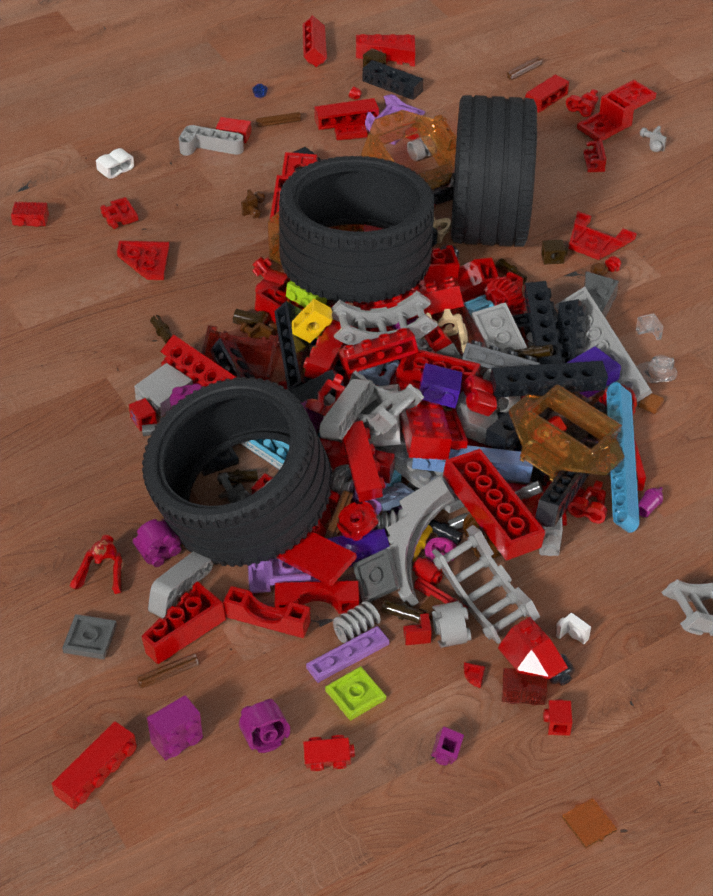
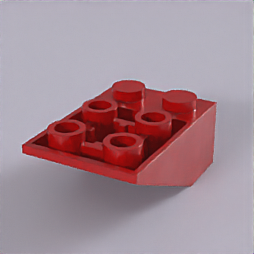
[458,257,499,298]

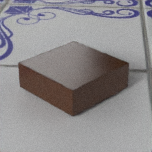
[419,595,445,621]

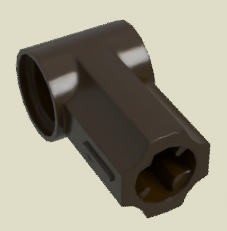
[232,309,271,328]

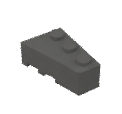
[584,271,619,317]

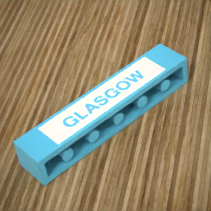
[240,439,289,470]

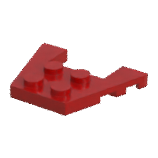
[569,211,637,260]

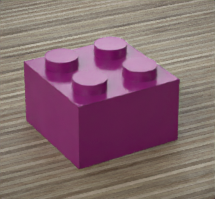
[147,695,203,761]

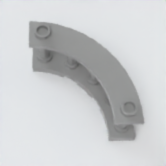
[331,291,438,345]
[324,371,424,436]
[432,525,540,644]
[662,579,713,636]

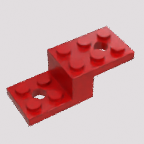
[577,80,657,141]
[269,152,318,225]

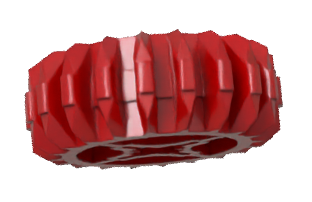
[484,276,526,316]

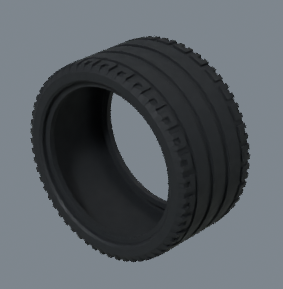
[451,95,537,247]
[279,156,434,303]
[142,377,333,567]

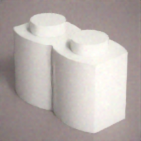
[96,148,134,179]

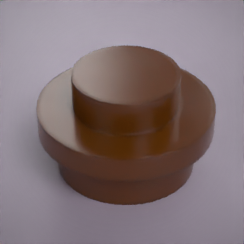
[591,263,608,277]

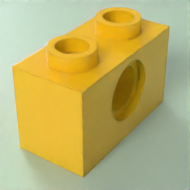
[292,298,333,343]

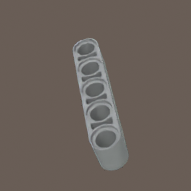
[319,379,374,439]

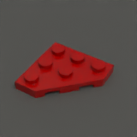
[117,240,170,280]

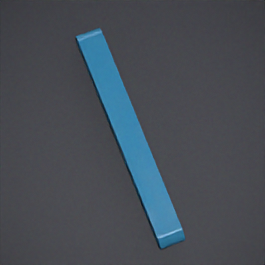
[606,382,639,533]

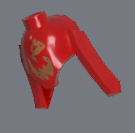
[69,535,122,594]

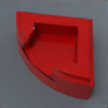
[463,662,485,688]

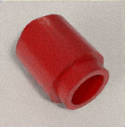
[412,557,444,585]

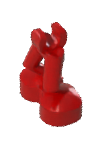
[566,89,599,117]
[304,374,345,416]
[568,480,608,524]

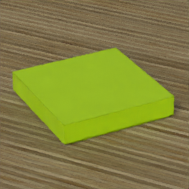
[325,666,386,721]

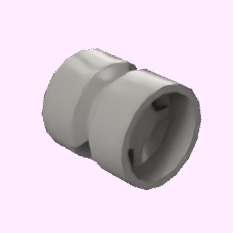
[407,135,437,161]

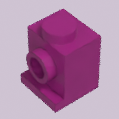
[431,726,464,765]

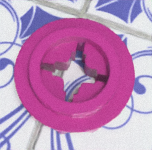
[425,537,456,564]

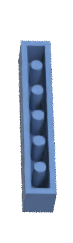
[412,445,533,483]

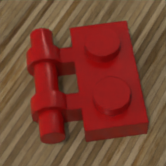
[100,197,139,229]

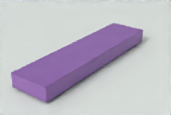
[306,626,389,683]

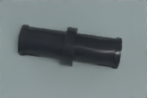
[428,519,464,545]

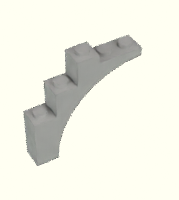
[386,476,455,607]

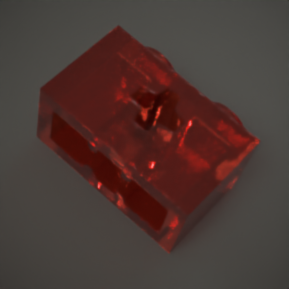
[501,668,547,706]

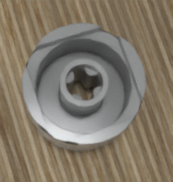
[432,601,471,648]

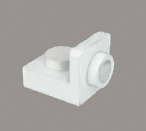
[556,613,591,644]

